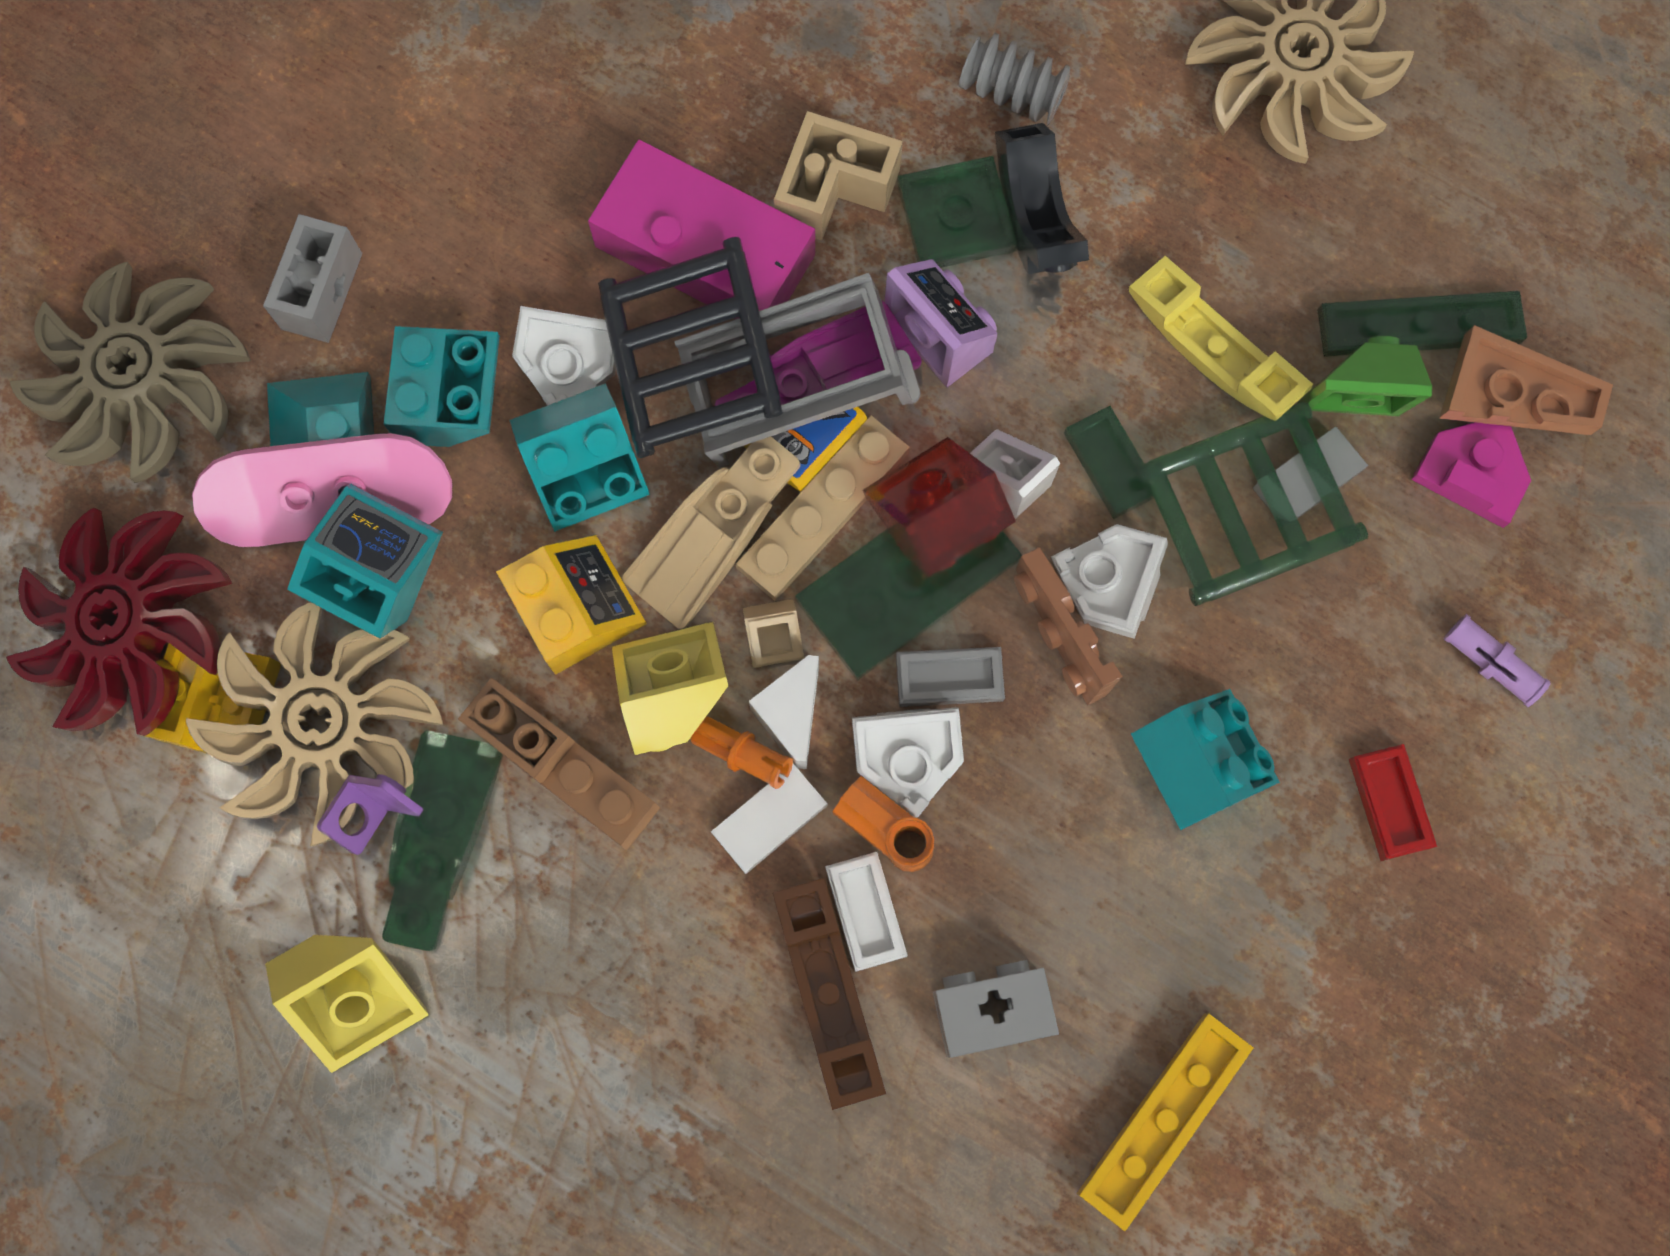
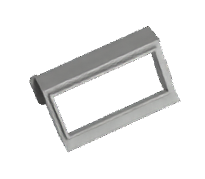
[674,273,921,468]

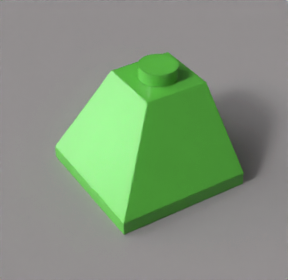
[1298,336,1432,416]

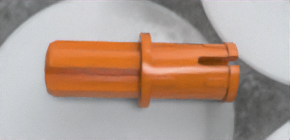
[690,716,793,789]

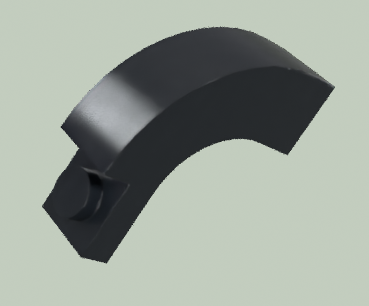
[995,123,1089,274]

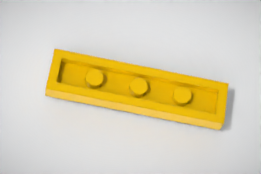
[1076,1013,1254,1231]

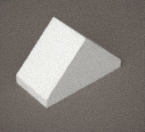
[960,429,1060,519]
[749,655,819,769]

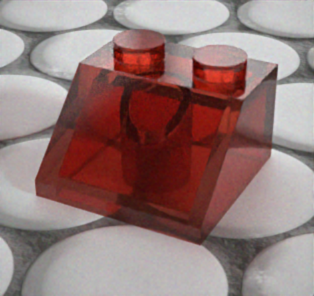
[862,437,1016,577]

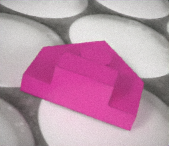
[1411,422,1531,528]

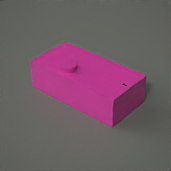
[588,139,815,319]

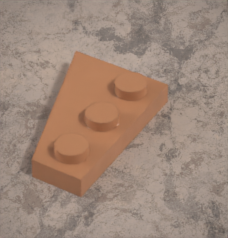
[1014,547,1123,706]

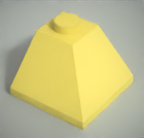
[612,622,728,755]
[265,935,428,1073]

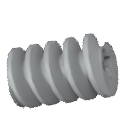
[959,32,1071,126]

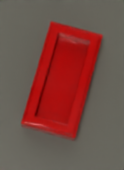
[1348,744,1437,861]

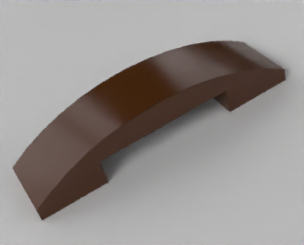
[772,878,886,1110]

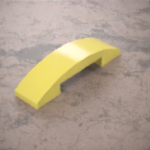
[1129,256,1313,421]

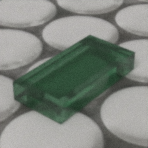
[1064,406,1161,519]

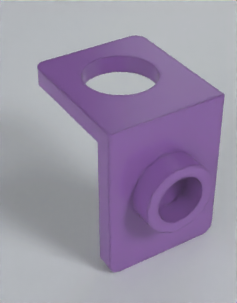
[317,774,423,855]

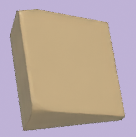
[743,600,804,668]

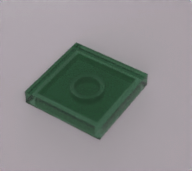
[897,156,1017,268]

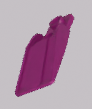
[715,300,922,406]

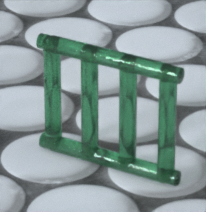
[1134,401,1369,606]

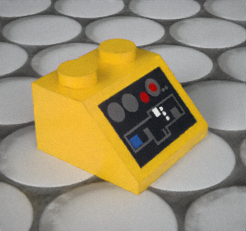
[496,535,647,675]

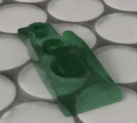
[382,730,503,951]

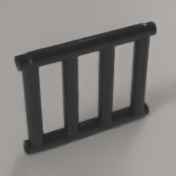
[598,237,783,458]

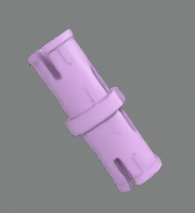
[1444,614,1551,707]

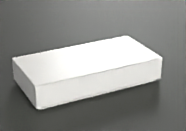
[711,763,827,874]
[825,852,908,972]

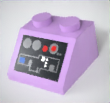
[885,259,998,387]

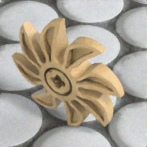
[1185,0,1414,164]
[186,602,443,846]

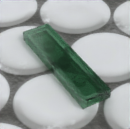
[1317,291,1527,357]

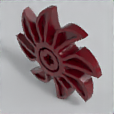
[6,508,232,736]

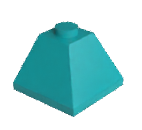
[267,372,374,446]

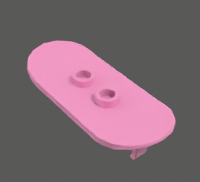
[192,433,452,547]

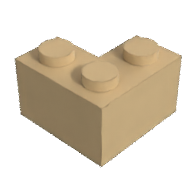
[774,111,903,241]

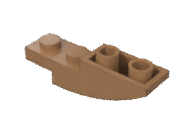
[458,677,660,851]

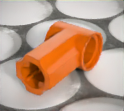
[832,776,934,872]

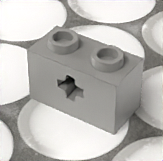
[263,214,363,343]
[932,960,1059,1058]

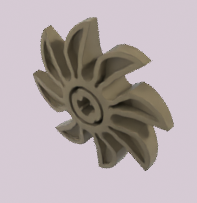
[10,262,251,483]

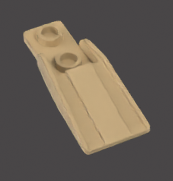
[622,436,801,629]

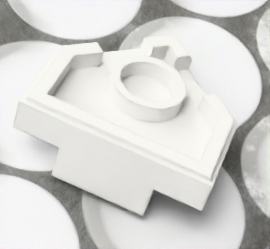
[512,306,616,406]
[1051,524,1168,639]
[852,707,964,818]

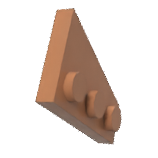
[1439,325,1613,435]

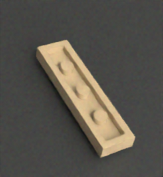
[736,415,910,601]

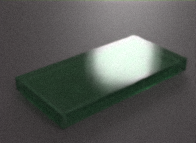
[795,477,1022,681]

